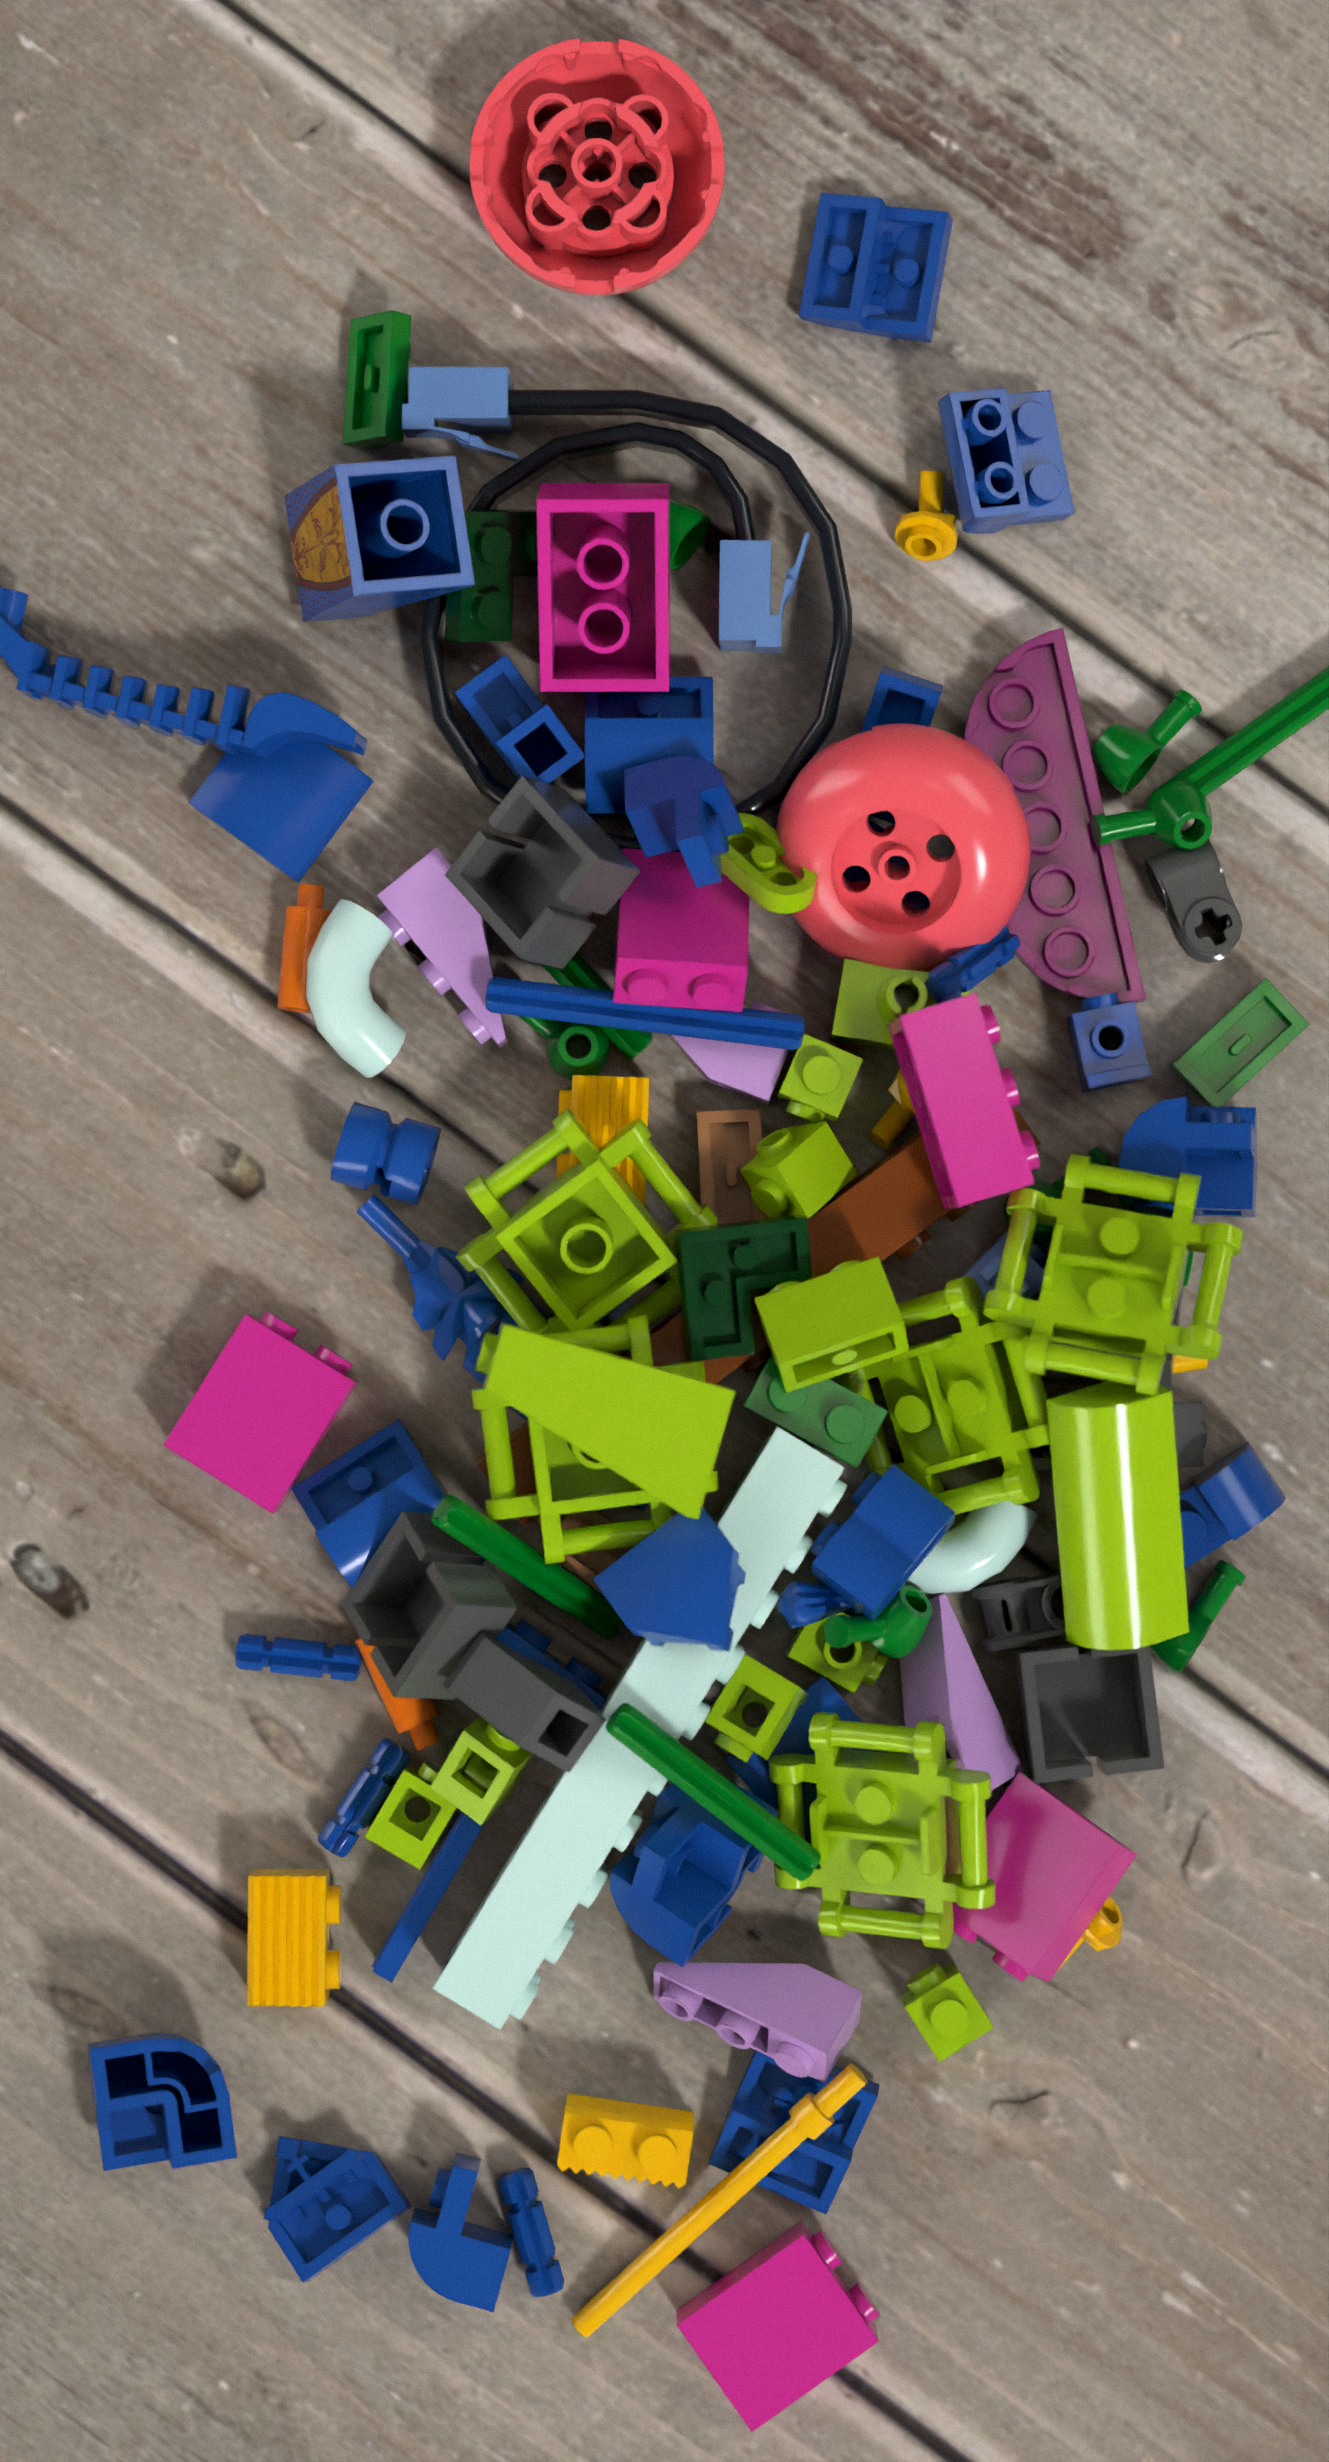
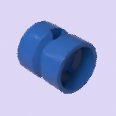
[330,1102,441,1206]

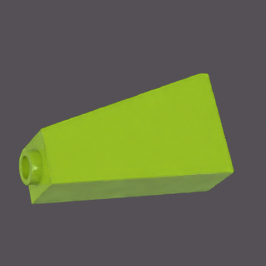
[475,1322,735,1520]

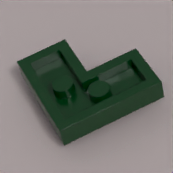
[445,509,538,642]
[674,1214,812,1362]

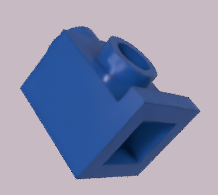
[1067,993,1152,1093]

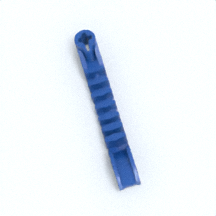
[0,587,367,758]

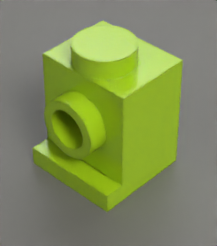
[786,1611,889,1693]
[705,1654,809,1763]
[430,1716,535,1826]
[364,1762,457,1870]

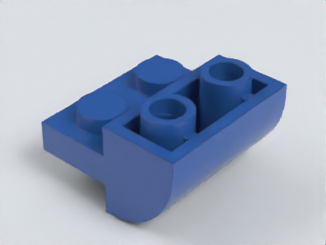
[938,388,1075,534]
[585,677,714,813]
[291,1419,449,1588]

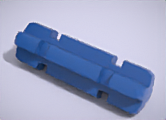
[924,925,1020,1004]
[235,1634,362,1681]
[318,1738,411,1858]
[499,2168,564,2297]

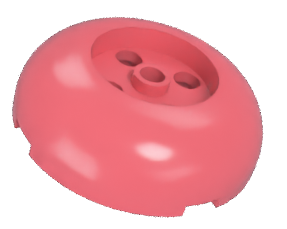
[470,38,725,296]
[775,723,1031,973]

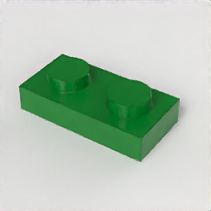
[343,310,411,450]
[1170,978,1310,1107]
[742,1354,888,1468]

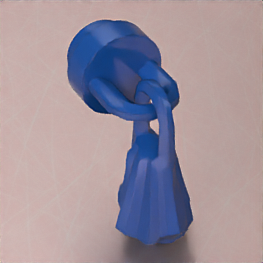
[777,1578,861,1629]

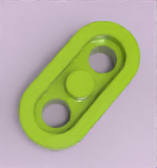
[720,813,817,914]

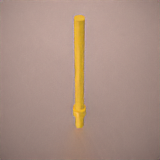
[571,2063,868,2338]

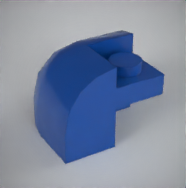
[1118,1096,1257,1217]
[610,1783,779,1968]
[87,2033,237,2171]

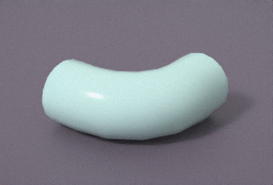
[306,899,406,1078]
[903,1501,1039,1595]

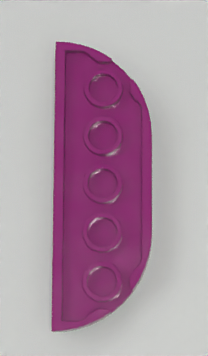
[963,628,1146,1004]

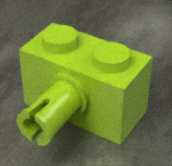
[829,959,970,1051]
[754,1256,909,1393]

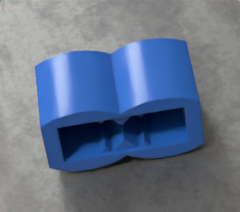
[810,1464,955,1621]

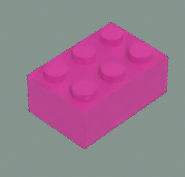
[536,483,671,692]
[887,993,1040,1210]

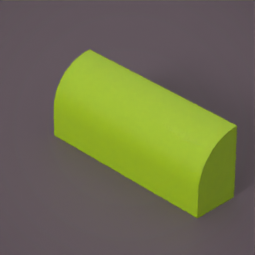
[1046,1381,1189,1650]

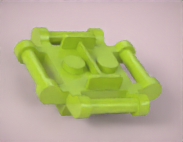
[456,1109,719,1356]
[983,1153,1244,1396]
[835,1276,1050,1515]
[471,1315,720,1565]
[768,1712,996,1949]

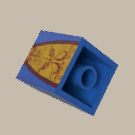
[284,456,475,622]

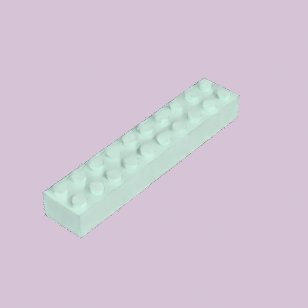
[433,1425,848,2030]

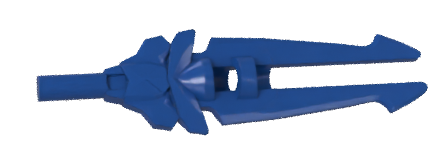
[356,1194,648,1510]

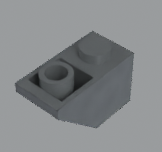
[443,1631,606,1773]

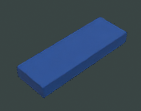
[371,1811,486,1983]

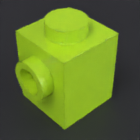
[777,1033,863,1124]
[740,1121,858,1219]
[900,1961,994,2062]

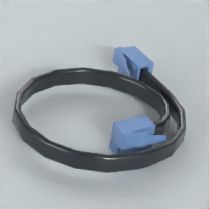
[402,367,852,852]

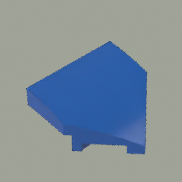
[593,1505,746,1651]
[264,2136,412,2283]

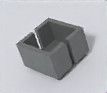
[445,776,641,969]
[342,1511,518,1700]
[1013,1642,1164,1784]

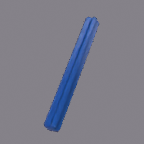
[485,977,805,1050]

